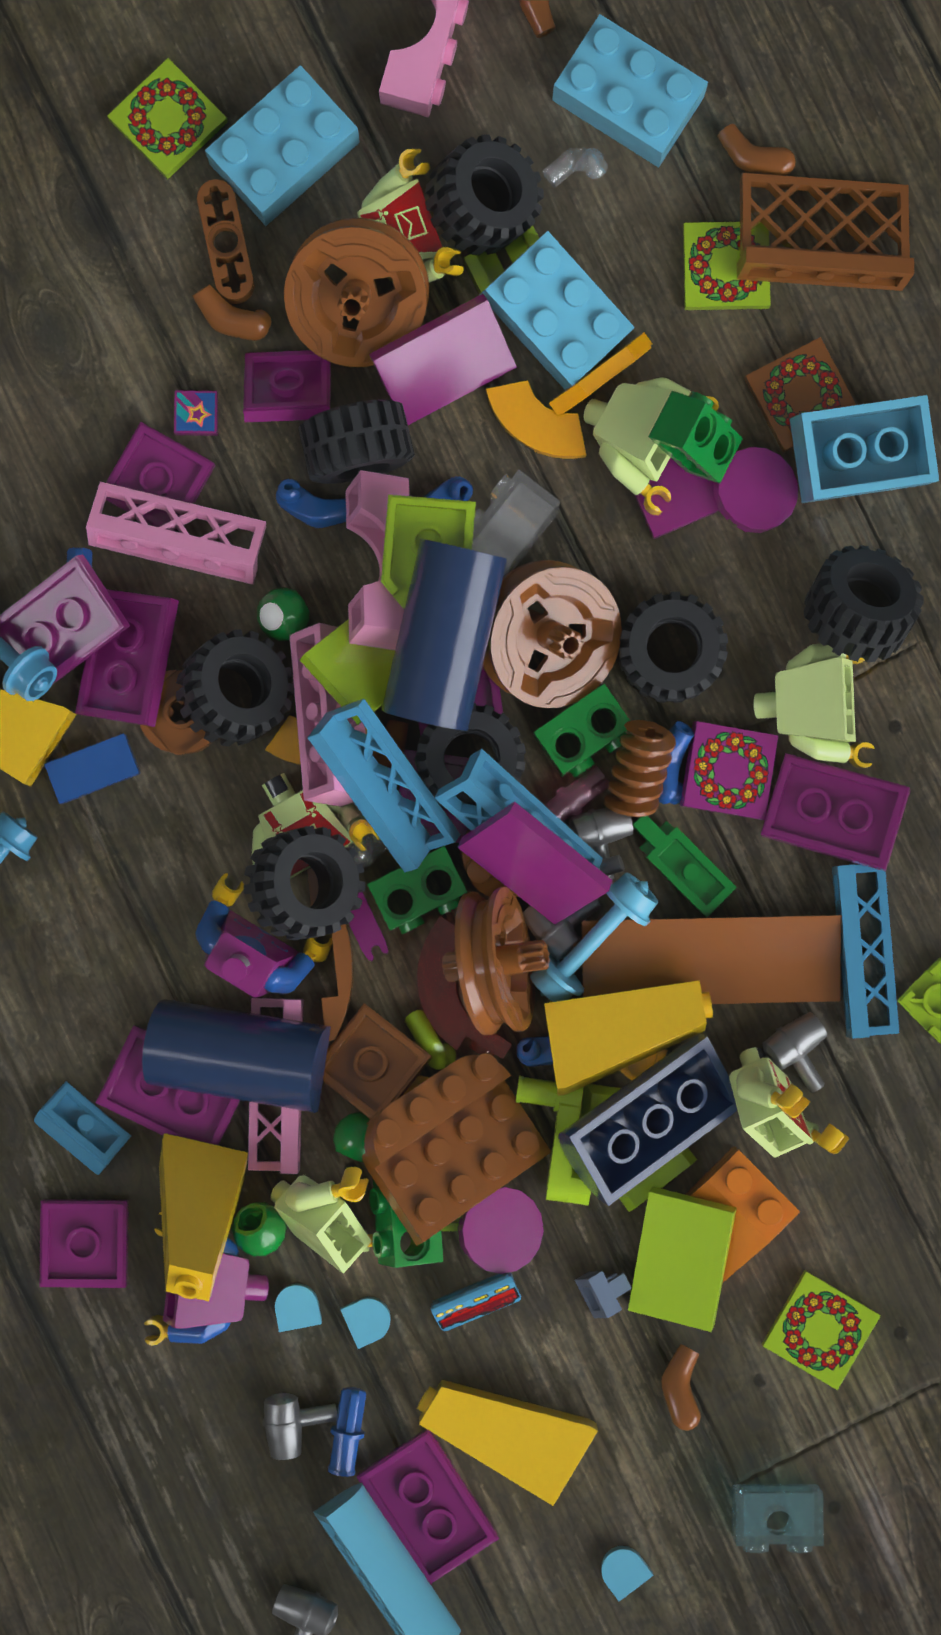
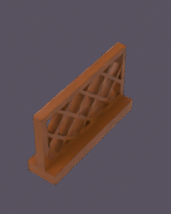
[737,173,914,291]

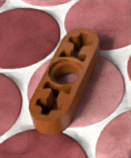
[197,179,255,304]

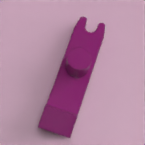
[349,892,389,961]

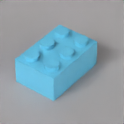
[552,14,708,168]
[205,65,360,226]
[479,231,635,390]
[790,395,939,503]

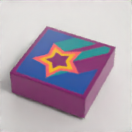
[174,390,219,436]

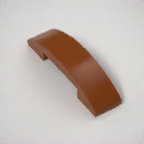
[307,868,354,1041]

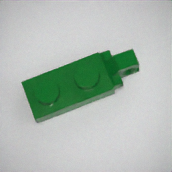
[633,816,737,918]

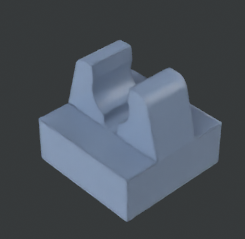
[575,1271,631,1318]

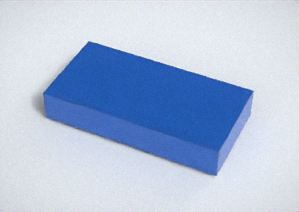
[44,733,141,805]

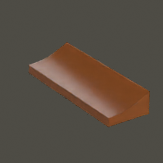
[581,915,842,1004]

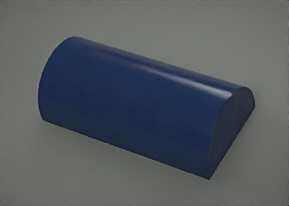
[382,539,507,731]
[142,999,331,1113]
[558,1033,738,1206]

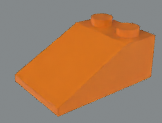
[685,1146,800,1282]

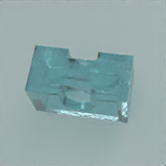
[732,1484,824,1553]

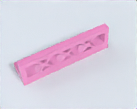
[86,482,266,585]
[248,998,304,1174]

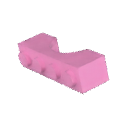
[379,0,469,117]
[346,470,413,650]

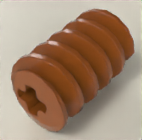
[603,720,676,817]

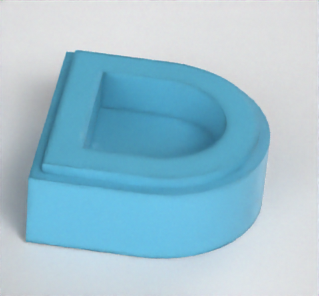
[275,1283,322,1332]
[340,1297,391,1349]
[601,1546,654,1601]

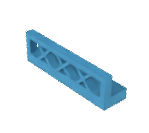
[307,699,461,872]
[435,749,603,869]
[832,864,899,1039]

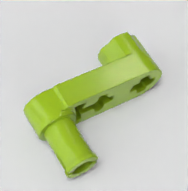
[516,1075,591,1206]

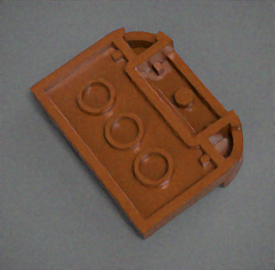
[362,1053,551,1246]

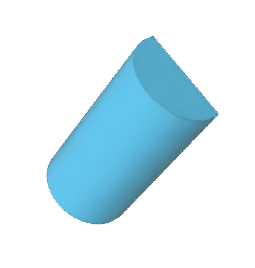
[313,1483,461,1635]

